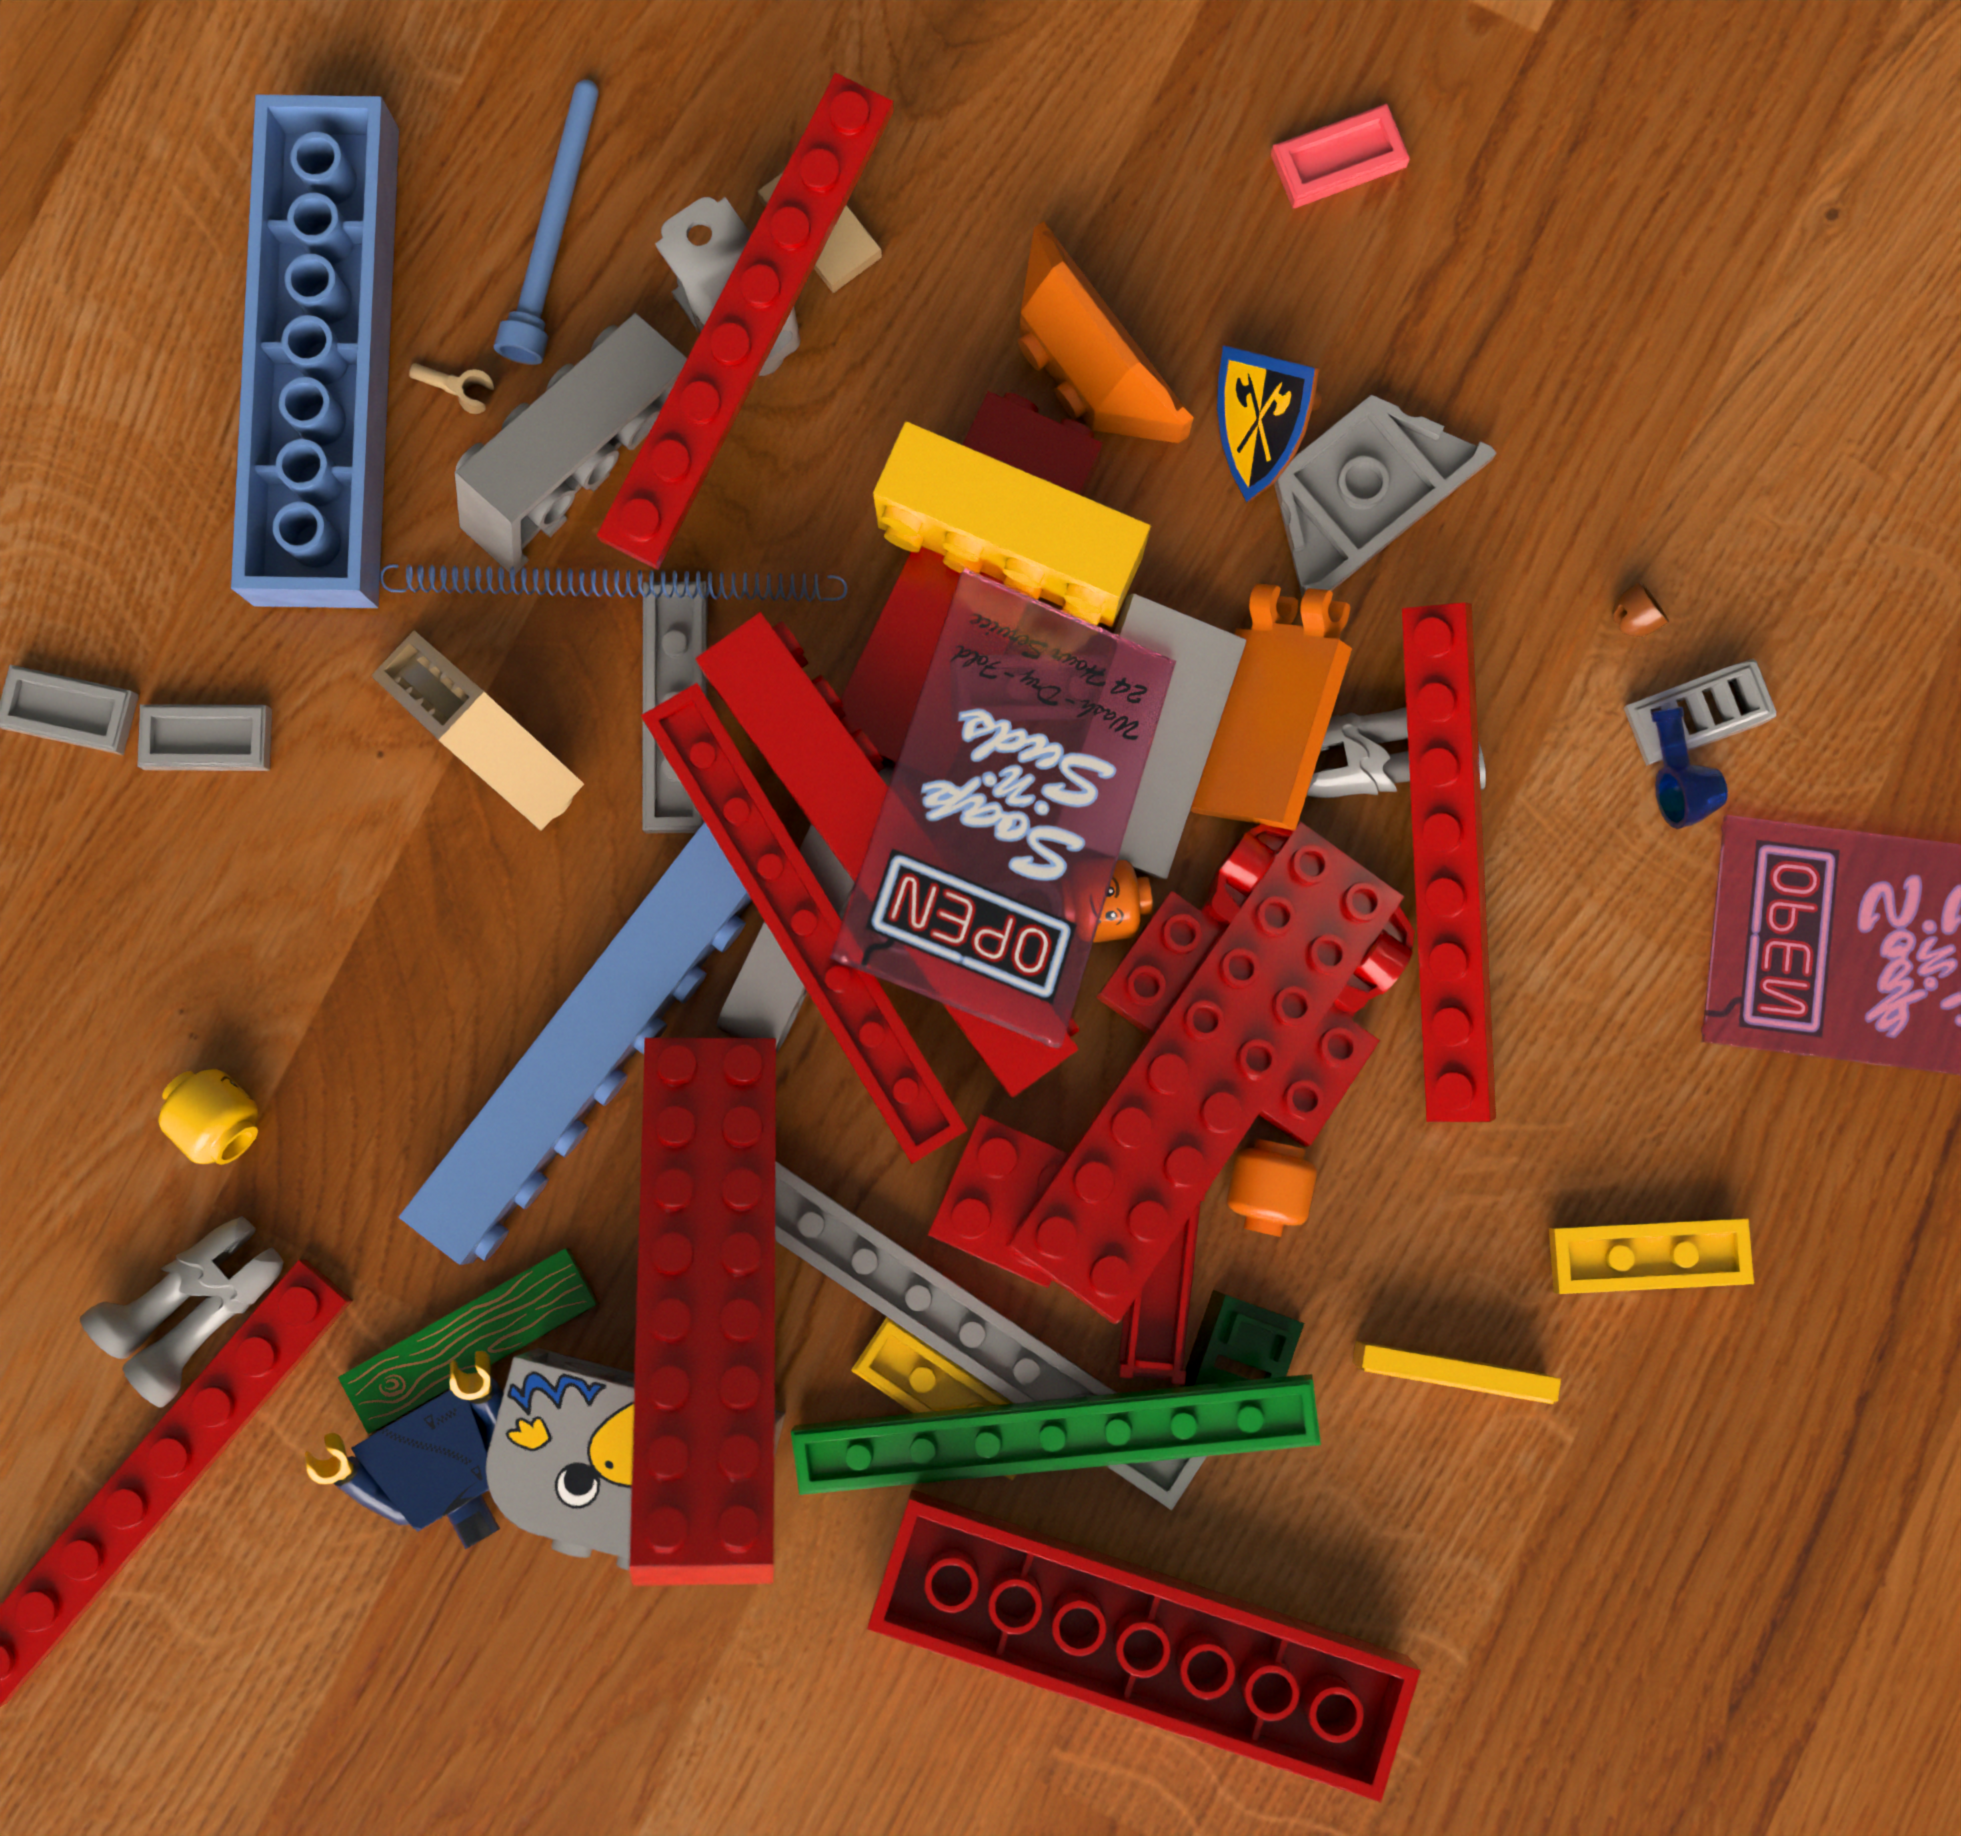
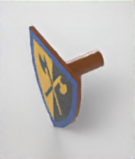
[1217,345,1322,502]

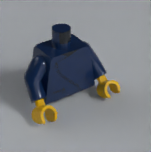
[304,1351,504,1549]

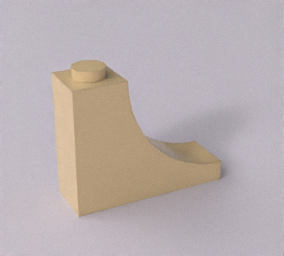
[371,630,584,831]

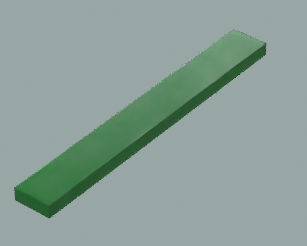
[791,1374,1321,1495]

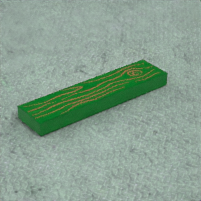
[338,1248,600,1434]

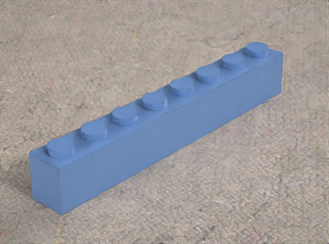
[398,822,752,1265]

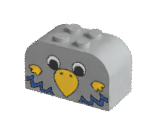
[486,1348,786,1570]

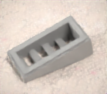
[1624,658,1776,766]

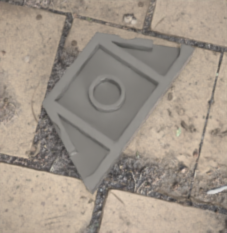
[1274,395,1497,598]

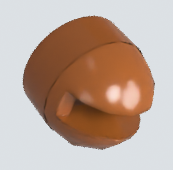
[1612,581,1669,637]

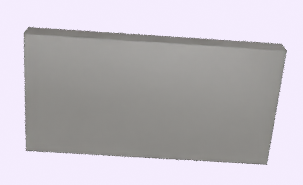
[1049,594,1247,879]

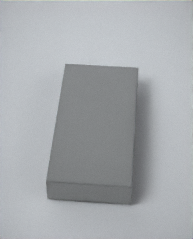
[0,665,139,755]
[137,704,272,771]

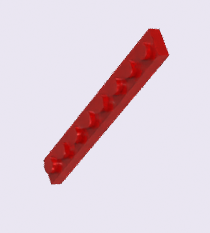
[596,72,894,570]
[1402,602,1496,1122]
[641,683,968,1164]
[0,1259,353,1707]

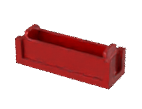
[1117,1195,1205,1385]

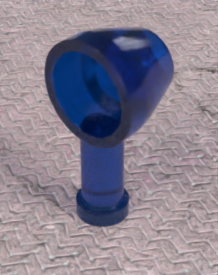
[1651,706,1728,829]

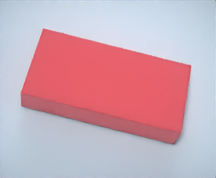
[1270,104,1410,209]

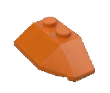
[1017,221,1194,444]

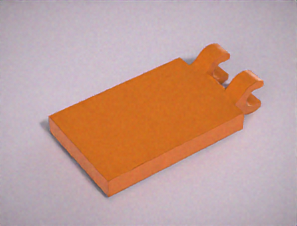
[1190,583,1352,831]

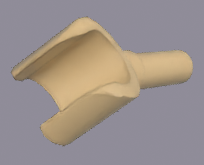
[409,363,494,414]

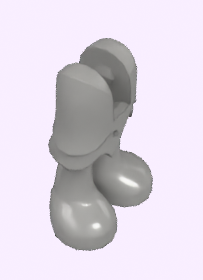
[1306,707,1486,798]
[80,1216,284,1407]

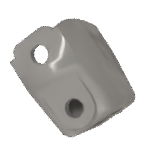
[655,197,801,376]

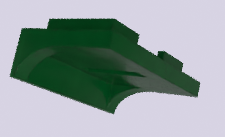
[1179,1290,1305,1387]

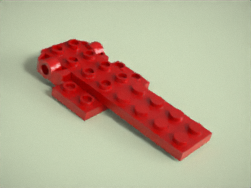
[1006,821,1415,1324]

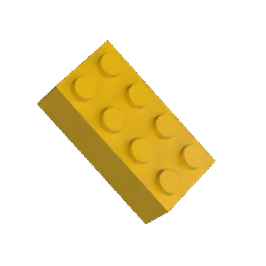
[873,421,1151,628]

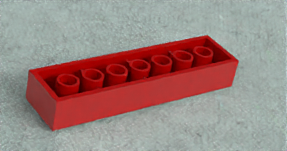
[695,612,1080,1097]
[629,1038,776,1586]
[867,1489,1421,1803]

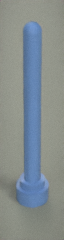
[494,79,599,365]

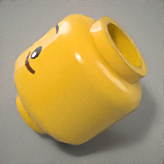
[158,1069,258,1165]

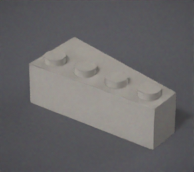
[455,313,687,575]

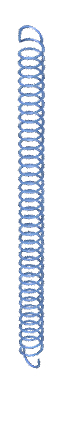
[380,564,848,602]

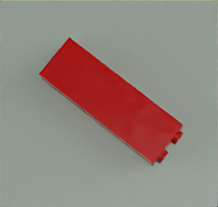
[840,391,1103,784]

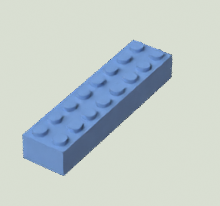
[231,95,399,608]

